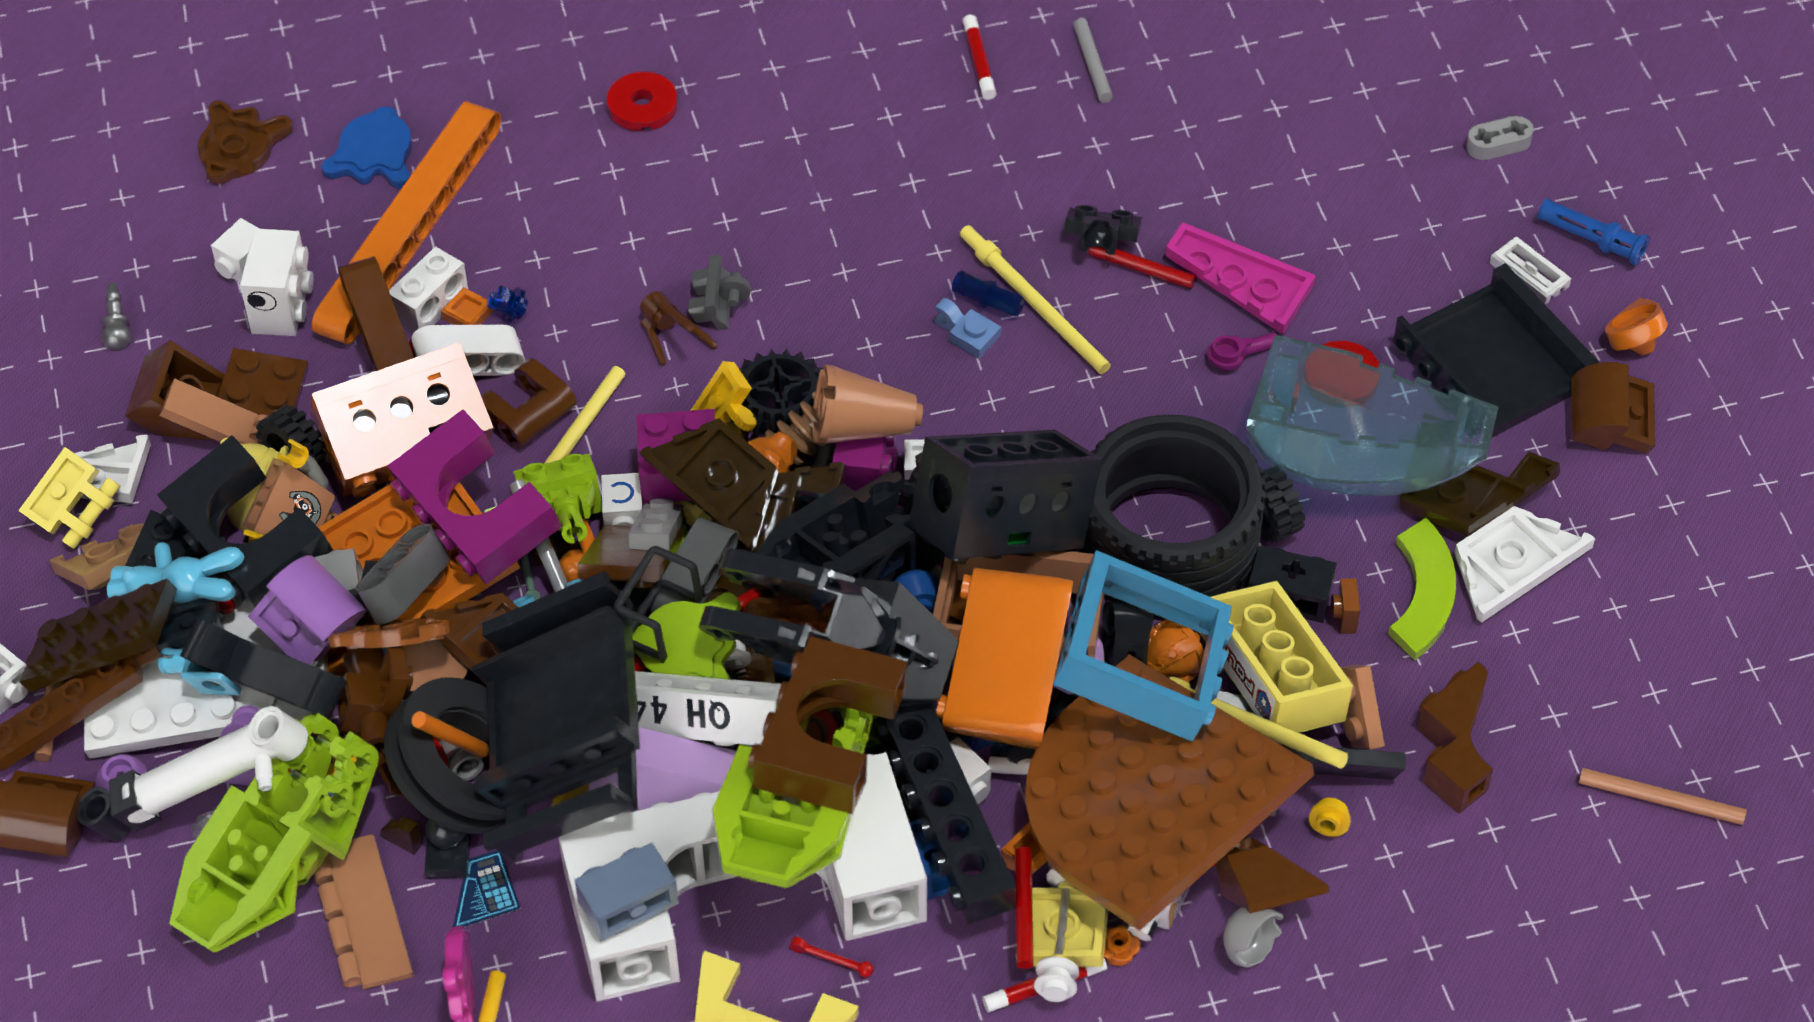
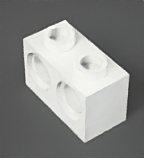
[389,246,468,334]

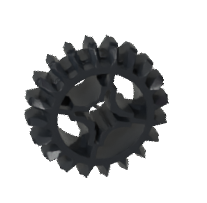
[739,348,823,438]

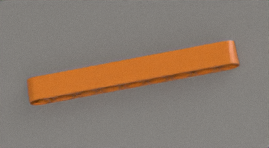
[312,101,501,345]

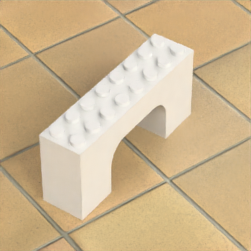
[558,752,927,1002]

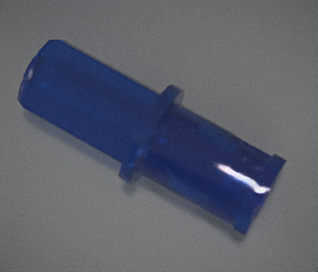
[952,270,1025,317]

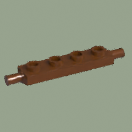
[0,646,163,771]

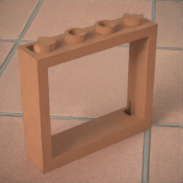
[933,551,1105,674]

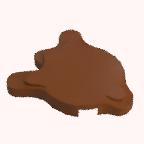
[328,618,451,649]

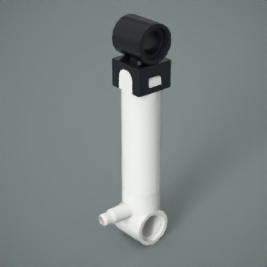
[76,706,308,841]

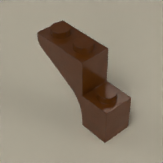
[1417,662,1493,814]

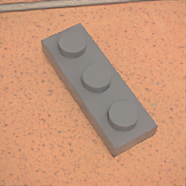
[629,498,684,550]

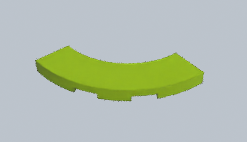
[1388,518,1456,661]

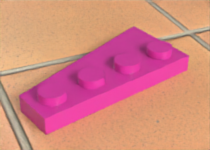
[1165,222,1316,335]

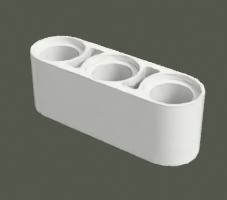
[411,325,525,376]

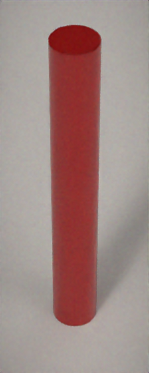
[1088,247,1196,289]
[1015,847,1034,969]

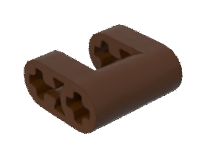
[481,358,577,450]

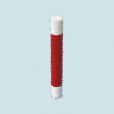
[963,15,996,100]
[982,959,1107,1013]

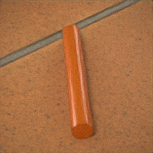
[412,711,489,758]

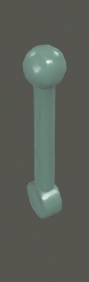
[521,554,541,600]

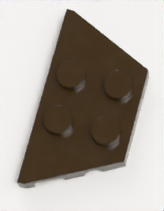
[639,418,778,552]

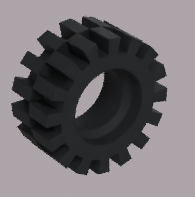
[256,405,327,466]
[1260,466,1306,543]

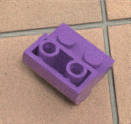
[248,555,368,666]

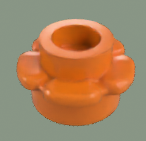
[1104,925,1140,966]

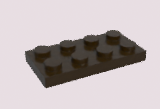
[19,579,177,692]

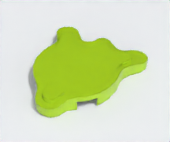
[632,592,741,680]

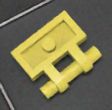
[19,447,121,550]

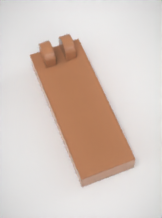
[159,379,267,444]

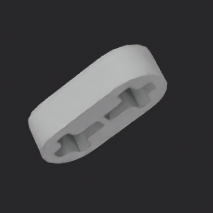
[1466,116,1534,160]

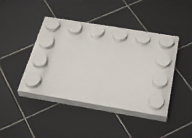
[84,596,328,759]

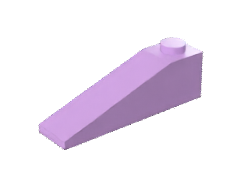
[588,727,737,813]

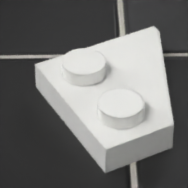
[75,435,151,503]

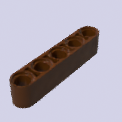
[338,256,414,371]

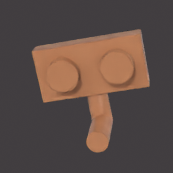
[1340,664,1385,750]

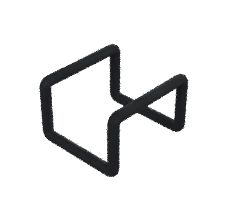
[614,546,703,661]

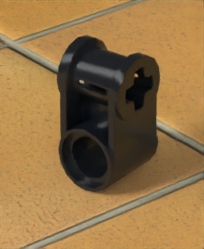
[1101,599,1153,667]

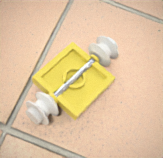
[1032,862,1108,1002]

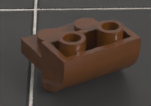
[1572,362,1655,454]
[0,770,96,857]

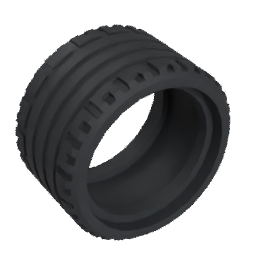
[1078,414,1266,617]

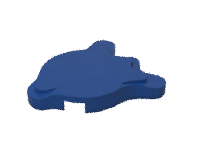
[321,106,413,189]

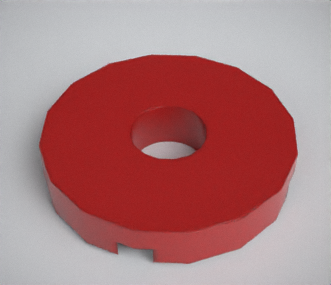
[607,72,678,131]

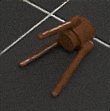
[640,291,718,366]

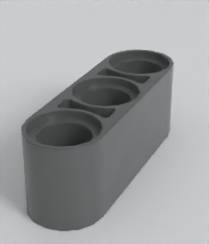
[649,517,739,613]
[356,524,450,624]

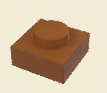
[1331,578,1360,634]

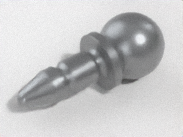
[102,282,132,351]

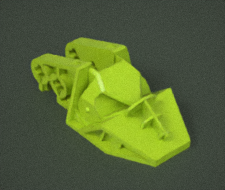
[712,708,873,888]
[169,713,379,953]

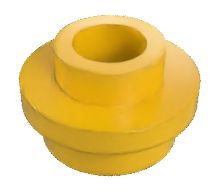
[1309,798,1351,837]

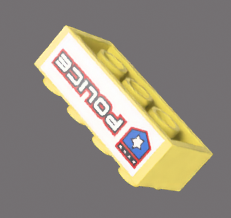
[1200,581,1353,733]

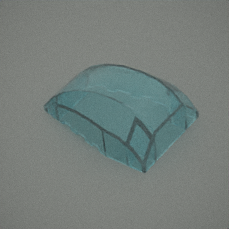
[1246,335,1498,496]

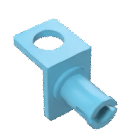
[158,648,241,695]

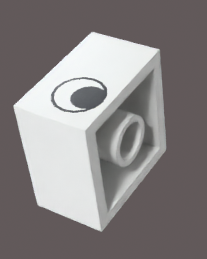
[240,228,314,337]

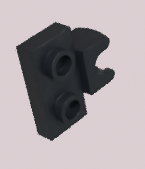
[1064,205,1142,255]

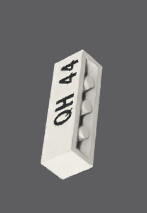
[635,671,781,746]

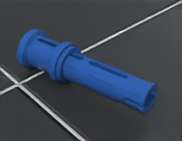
[1537,198,1650,266]

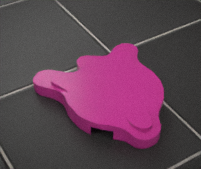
[443,926,475,1022]

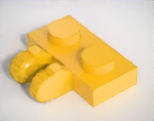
[690,361,757,440]

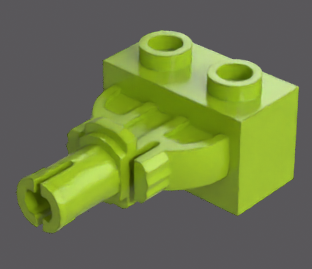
[513,453,602,543]

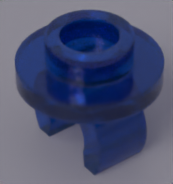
[486,286,528,323]

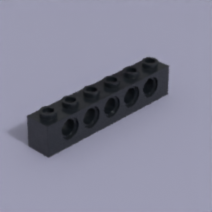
[873,703,1016,925]

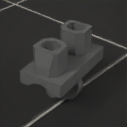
[688,254,751,330]

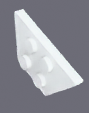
[1454,506,1595,623]

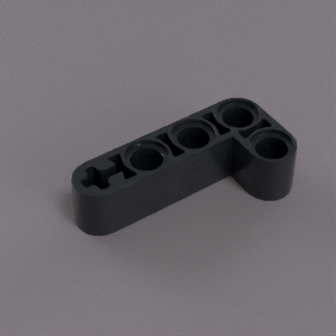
[180,618,347,719]

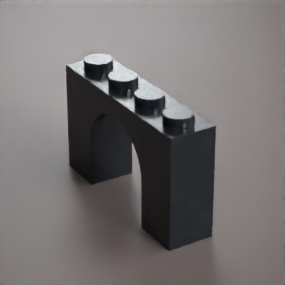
[157,435,334,607]

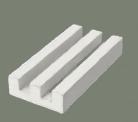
[1490,236,1571,305]

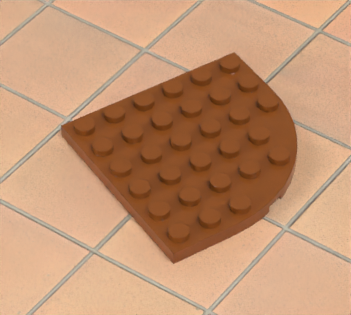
[1025,654,1314,931]

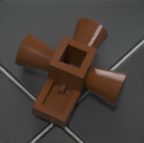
[337,647,414,764]

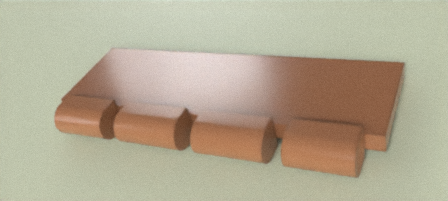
[314,834,413,989]

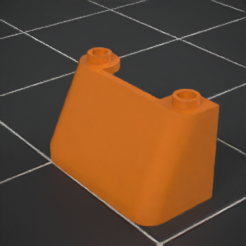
[936,568,1073,750]

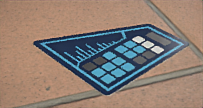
[453,850,520,927]

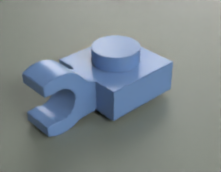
[934,298,1001,359]

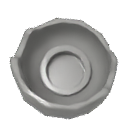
[1223,907,1284,968]

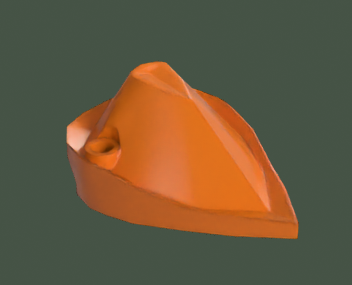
[1605,298,1668,355]

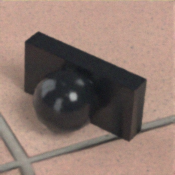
[424,818,471,879]

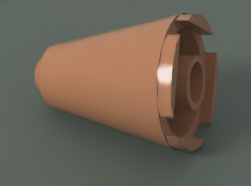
[812,365,923,444]

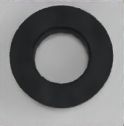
[384,677,506,834]

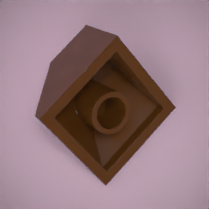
[1215,834,1330,913]

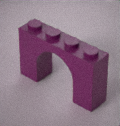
[387,409,562,585]

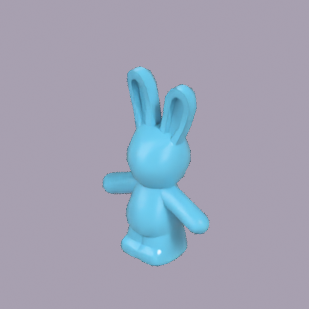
[107,542,245,603]

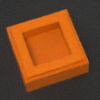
[441,287,494,325]

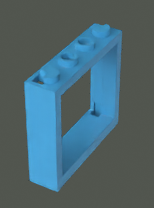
[1053,550,1234,742]

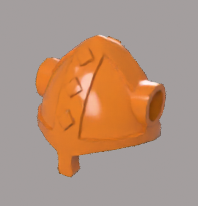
[1147,619,1204,682]

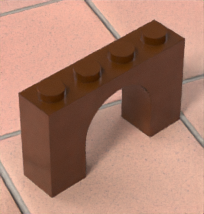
[748,636,907,815]

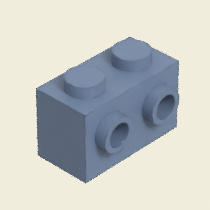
[574,842,679,941]

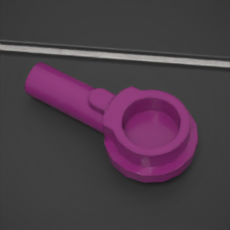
[1207,332,1279,370]

